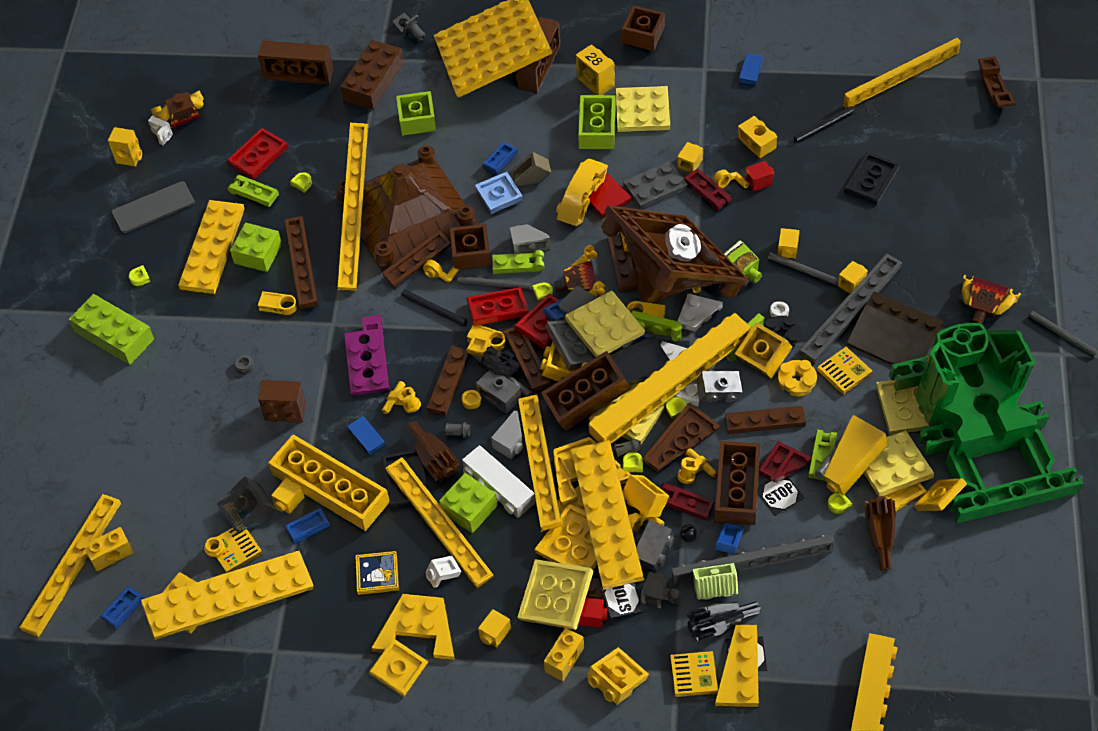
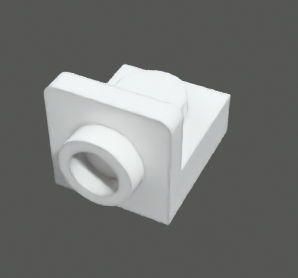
[148,116,173,145]
[426,556,461,588]

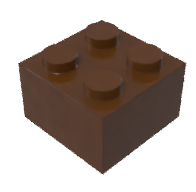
[622,5,665,51]
[450,224,491,270]
[258,380,306,423]

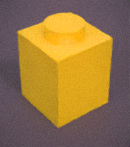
[677,142,703,173]
[778,228,800,259]
[838,261,868,294]
[271,478,305,514]
[478,609,511,647]

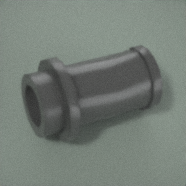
[445,422,471,438]
[615,438,641,457]

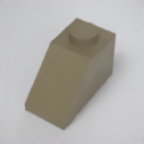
[509,152,551,186]

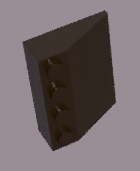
[847,291,944,373]

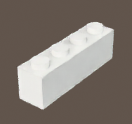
[462,445,535,518]

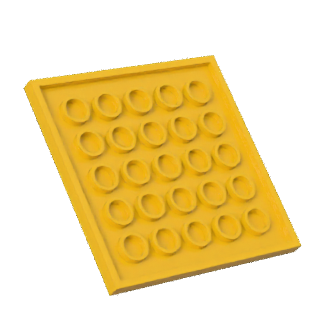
[434,0,552,98]

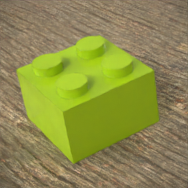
[396,91,437,136]
[230,223,282,272]
[439,473,498,533]

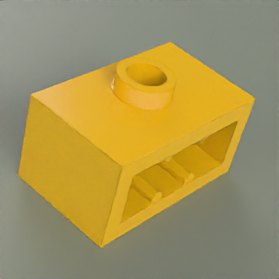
[622,475,669,518]

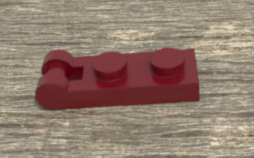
[684,168,732,211]
[660,483,714,521]

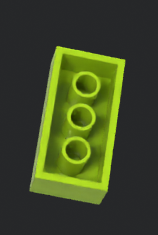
[69,294,154,365]

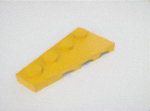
[715,625,759,707]

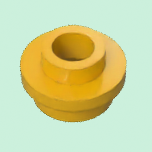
[204,537,225,557]

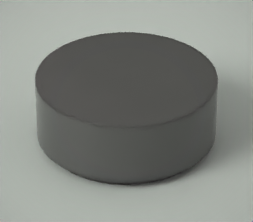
[234,355,254,374]

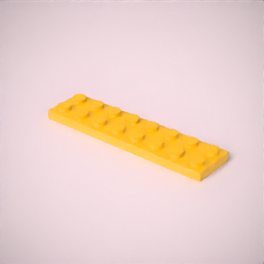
[571,440,644,590]
[141,551,314,640]

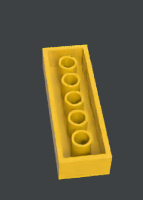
[268,434,390,531]

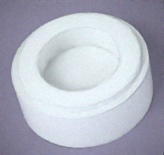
[770,302,789,318]

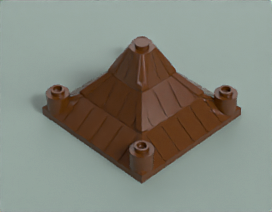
[335,145,479,272]
[601,205,750,303]

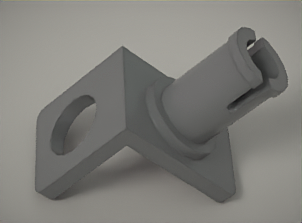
[392,13,426,42]

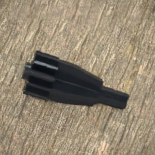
[687,601,761,641]

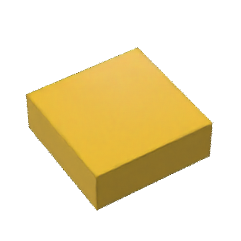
[466,334,492,357]

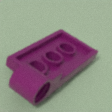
[344,315,390,396]

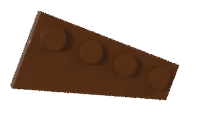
[642,403,720,472]

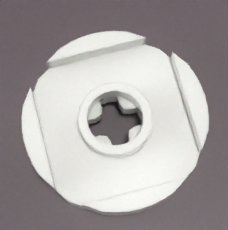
[665,224,701,262]

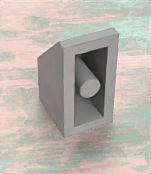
[509,224,550,254]
[491,410,523,459]

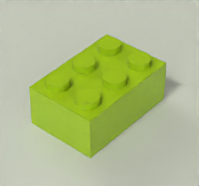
[578,95,616,149]

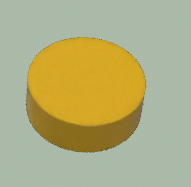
[462,390,481,410]

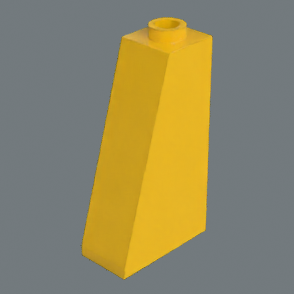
[824,415,888,496]

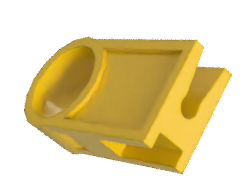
[258,291,297,315]
[627,301,666,318]
[467,325,506,351]

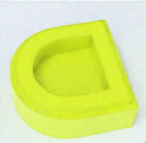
[290,173,312,193]
[129,265,151,286]
[532,282,553,303]
[666,397,687,420]
[623,452,643,472]
[828,492,853,514]

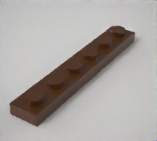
[285,216,318,309]

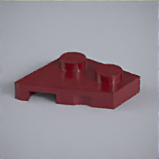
[759,441,812,483]

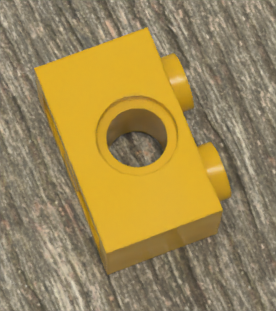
[737,116,777,158]
[108,127,142,167]
[83,527,134,572]
[544,628,584,681]

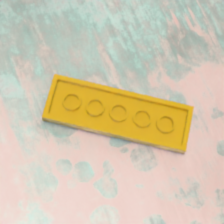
[178,200,245,294]

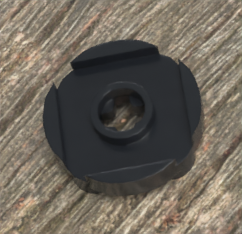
[764,316,801,349]
[481,347,520,376]

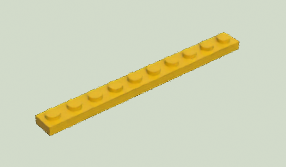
[338,123,368,291]

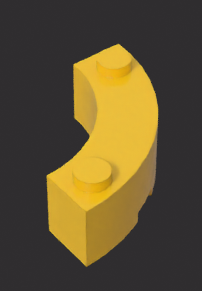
[556,158,608,226]

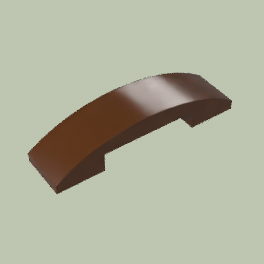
[978,56,1016,108]

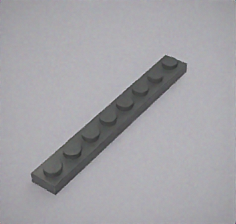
[799,254,902,364]
[672,535,835,585]

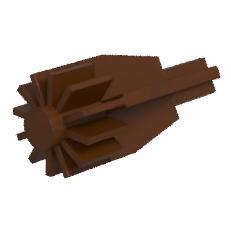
[407,421,460,482]
[864,496,896,571]

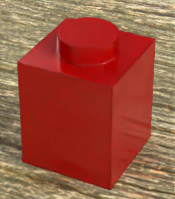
[745,161,775,192]
[578,598,608,628]

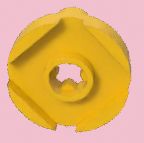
[778,360,817,397]

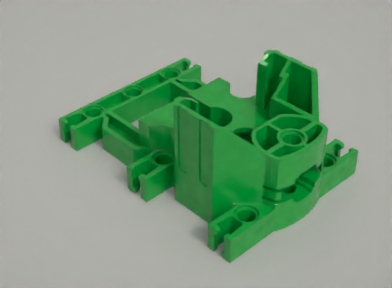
[889,323,1083,524]

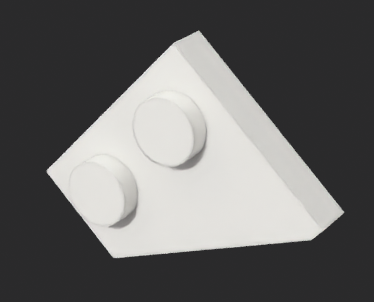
[678,294,723,332]

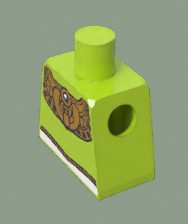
[724,240,762,283]

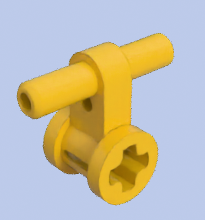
[382,381,421,414]
[677,448,718,484]

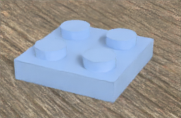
[475,172,523,214]

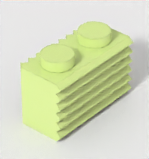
[693,563,738,600]

